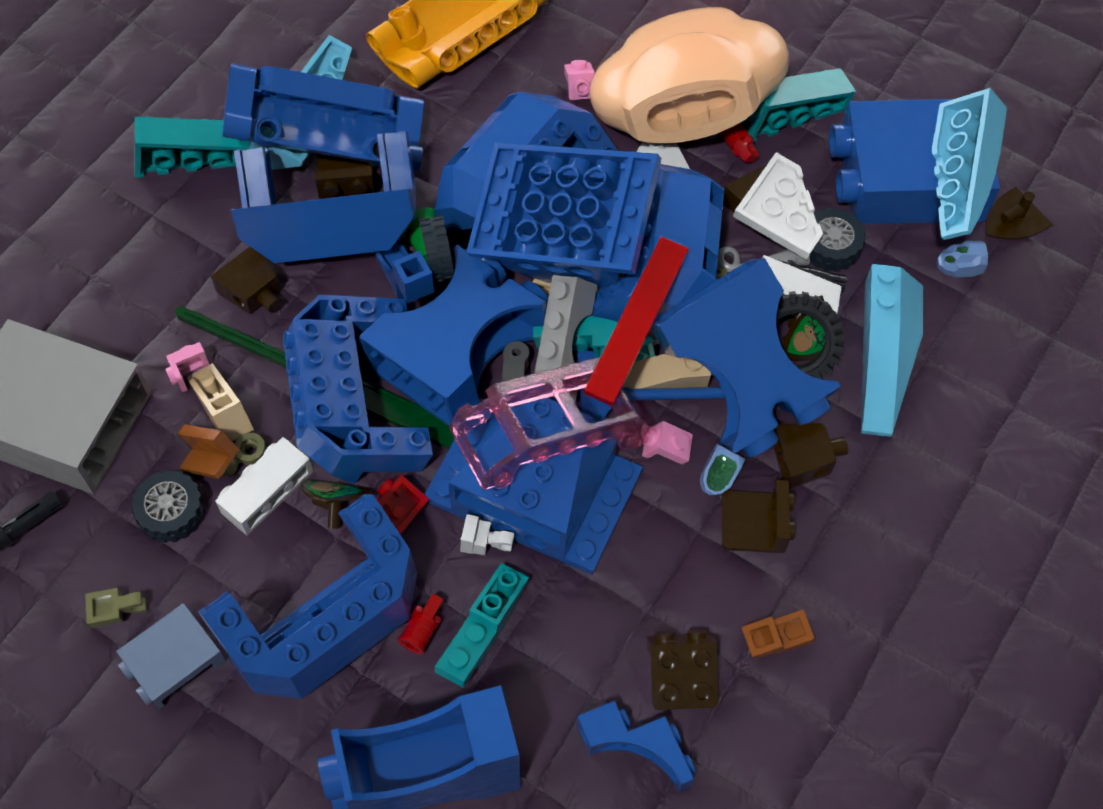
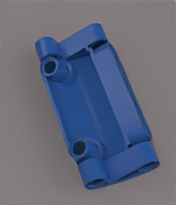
[222,63,424,171]

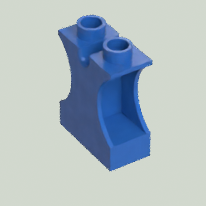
[359,245,548,431]
[651,258,841,458]
[318,685,521,809]

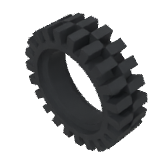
[776,291,845,378]

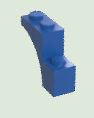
[374,240,434,303]
[576,701,696,792]

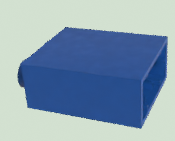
[829,99,1000,224]

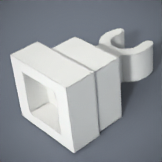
[460,514,514,555]

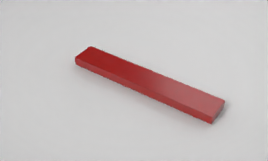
[584,236,689,407]

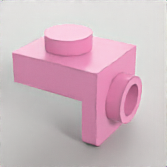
[564,60,595,100]
[165,342,209,392]
[642,421,693,464]

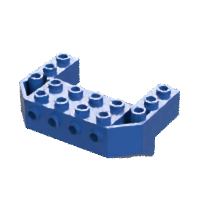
[283,295,433,483]

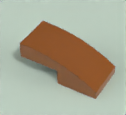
[741,609,816,658]

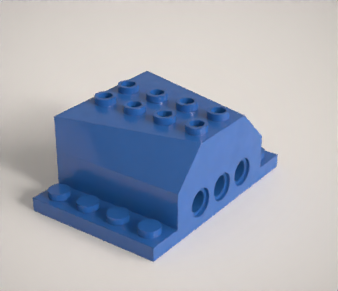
[466,142,662,289]
[424,392,643,575]

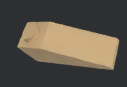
[622,353,711,389]
[186,363,254,441]

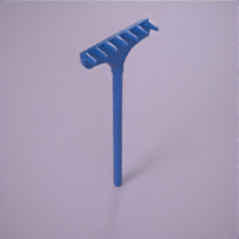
[576,351,835,429]

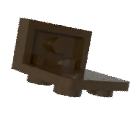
[315,154,375,199]
[722,480,795,553]
[647,629,718,710]

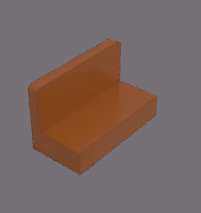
[177,424,240,479]

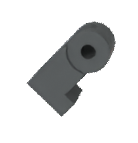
[502,341,532,399]

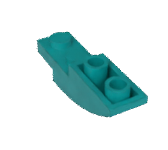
[533,316,655,360]
[435,563,529,688]

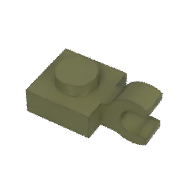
[85,588,147,628]

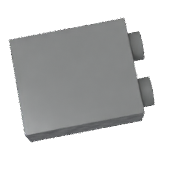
[0,319,152,494]

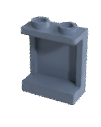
[116,603,226,710]

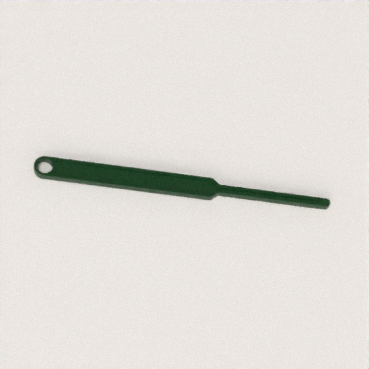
[175,306,462,450]

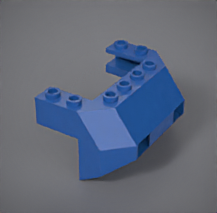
[434,92,618,271]
[231,131,416,263]
[588,164,724,322]
[198,494,417,699]

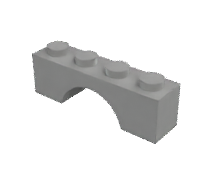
[531,275,597,402]

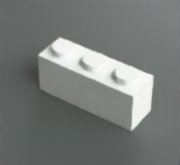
[762,255,842,317]
[216,437,313,536]

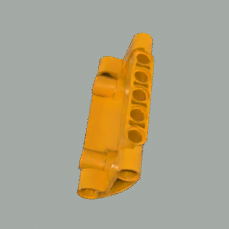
[366,0,548,89]

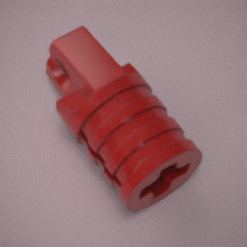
[719,122,760,163]
[397,593,443,655]

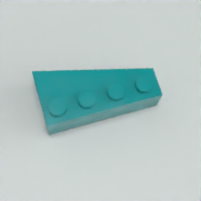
[741,68,856,143]
[134,117,250,178]

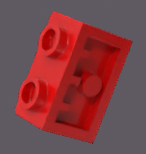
[376,475,429,535]

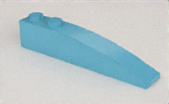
[250,35,352,170]
[932,88,1007,240]
[861,264,923,437]

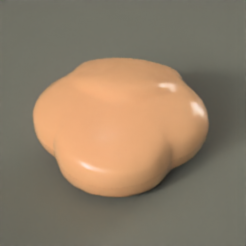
[590,7,789,143]

